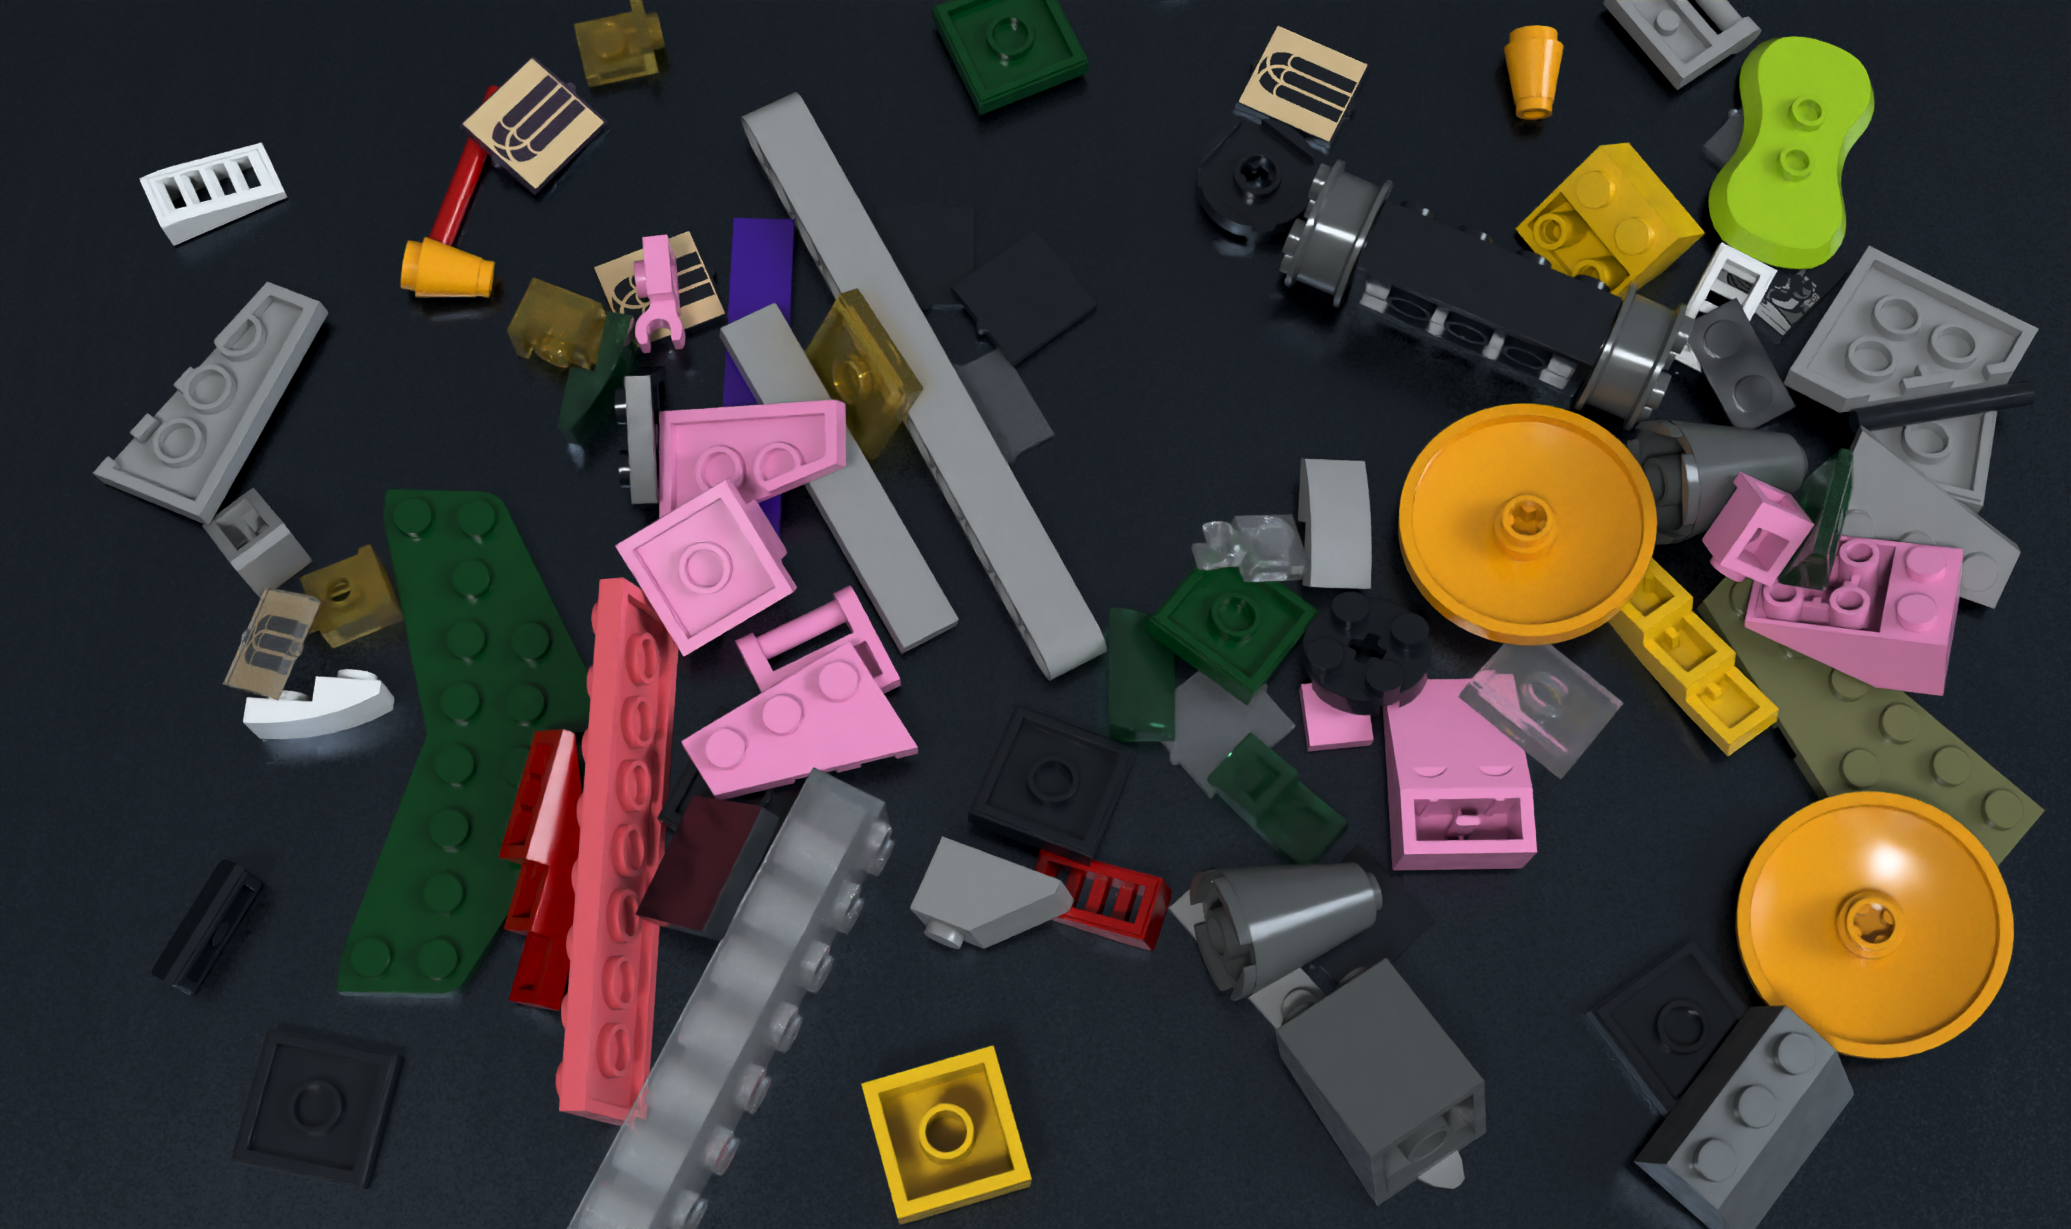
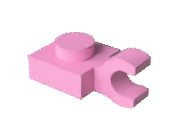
[634,235,686,353]

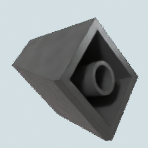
[1275,958,1487,1206]

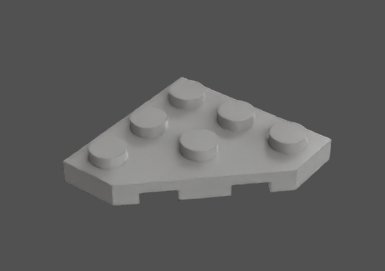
[1783,246,2039,413]

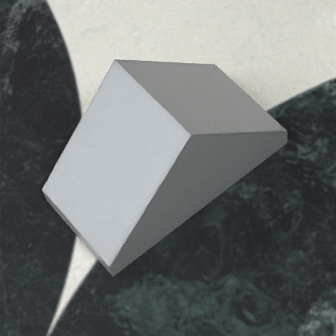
[202,487,313,599]

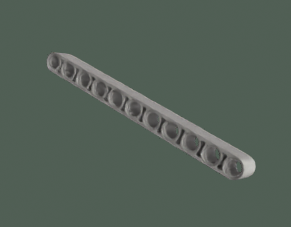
[741,92,1107,681]

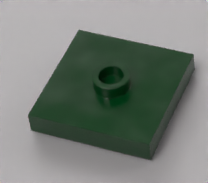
[932,0,1089,115]
[1144,538,1321,706]

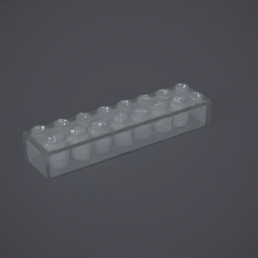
[567,767,895,1229]

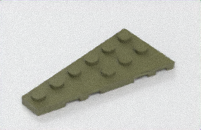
[1697,576,2045,867]

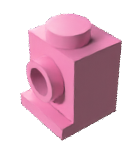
[1702,472,1815,587]

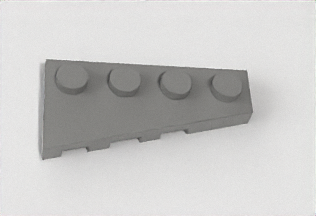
[93,282,328,526]

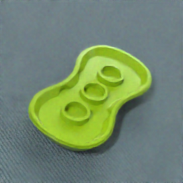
[1708,36,1875,269]

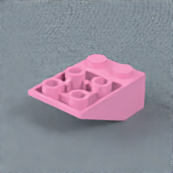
[1745,532,1964,696]
[1383,678,1537,870]

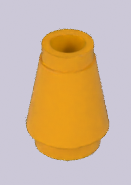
[1503,25,1564,120]
[401,237,495,298]

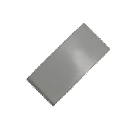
[1298,458,1372,589]

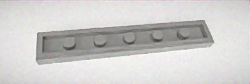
[719,303,959,654]

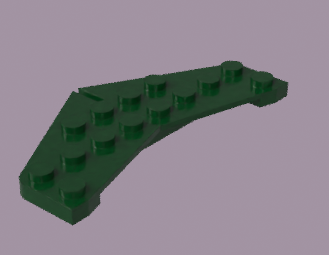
[336,489,590,998]

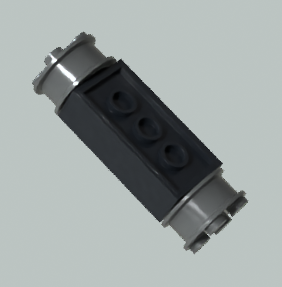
[1279,159,1696,431]

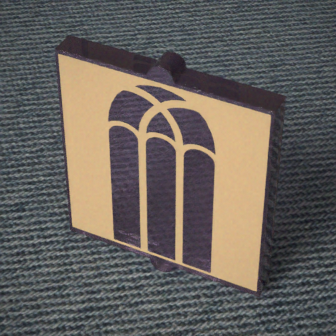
[460,56,607,195]

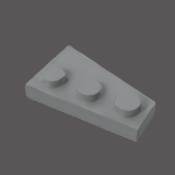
[1814,425,2021,609]

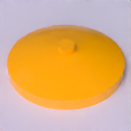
[1398,404,1657,646]
[1735,791,2014,1059]

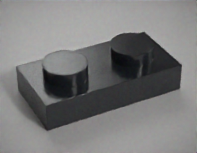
[1686,297,1796,429]

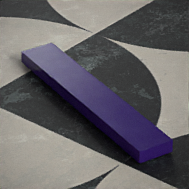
[723,218,796,538]

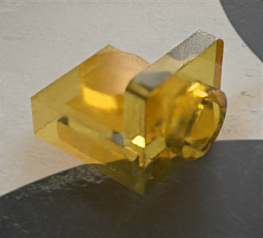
[574,0,665,87]

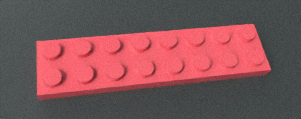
[556,577,679,1127]

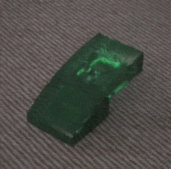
[557,311,639,445]
[1207,732,1348,865]

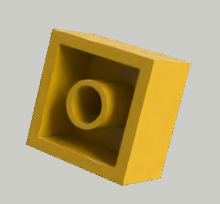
[861,1046,1032,1225]

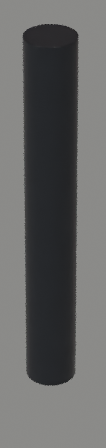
[1848,381,2035,434]

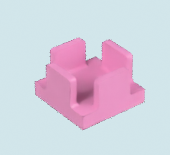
[615,477,797,656]

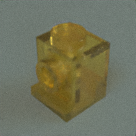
[507,277,612,370]
[297,544,404,648]

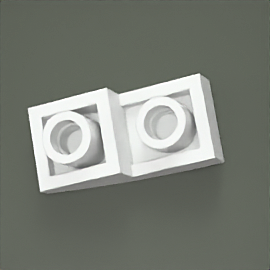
[243,669,395,739]

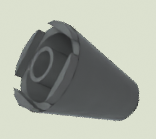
[1625,418,1808,545]
[1190,862,1382,1001]

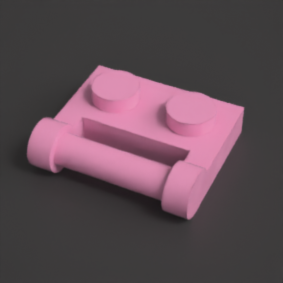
[735,585,901,694]

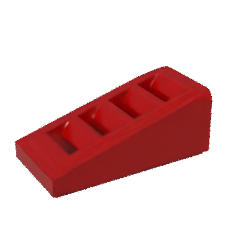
[1034,849,1172,951]

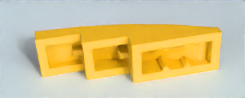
[1608,558,1779,756]

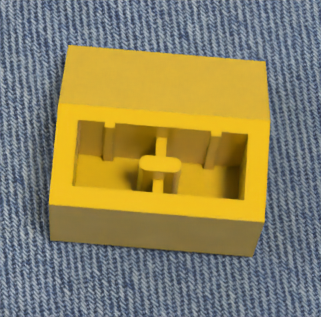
[1515,142,1705,298]

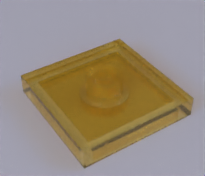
[804,288,924,461]

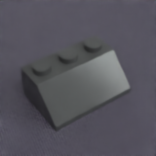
[1634,1005,1854,1229]

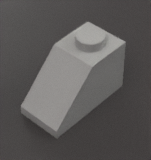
[910,836,1074,949]

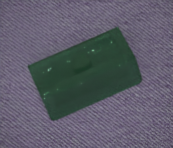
[1777,448,1854,591]
[1109,607,1175,742]

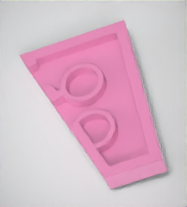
[659,400,846,518]
[681,641,918,800]

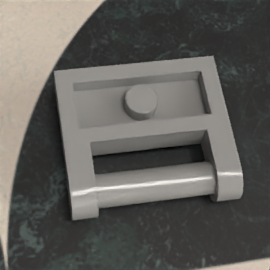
[1603,0,1761,90]

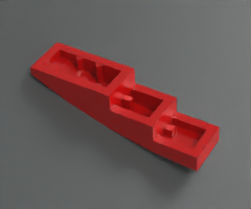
[498,729,582,1011]

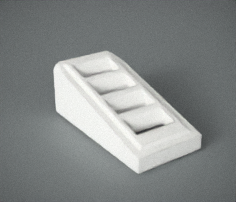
[139,142,287,246]
[1674,243,1777,373]

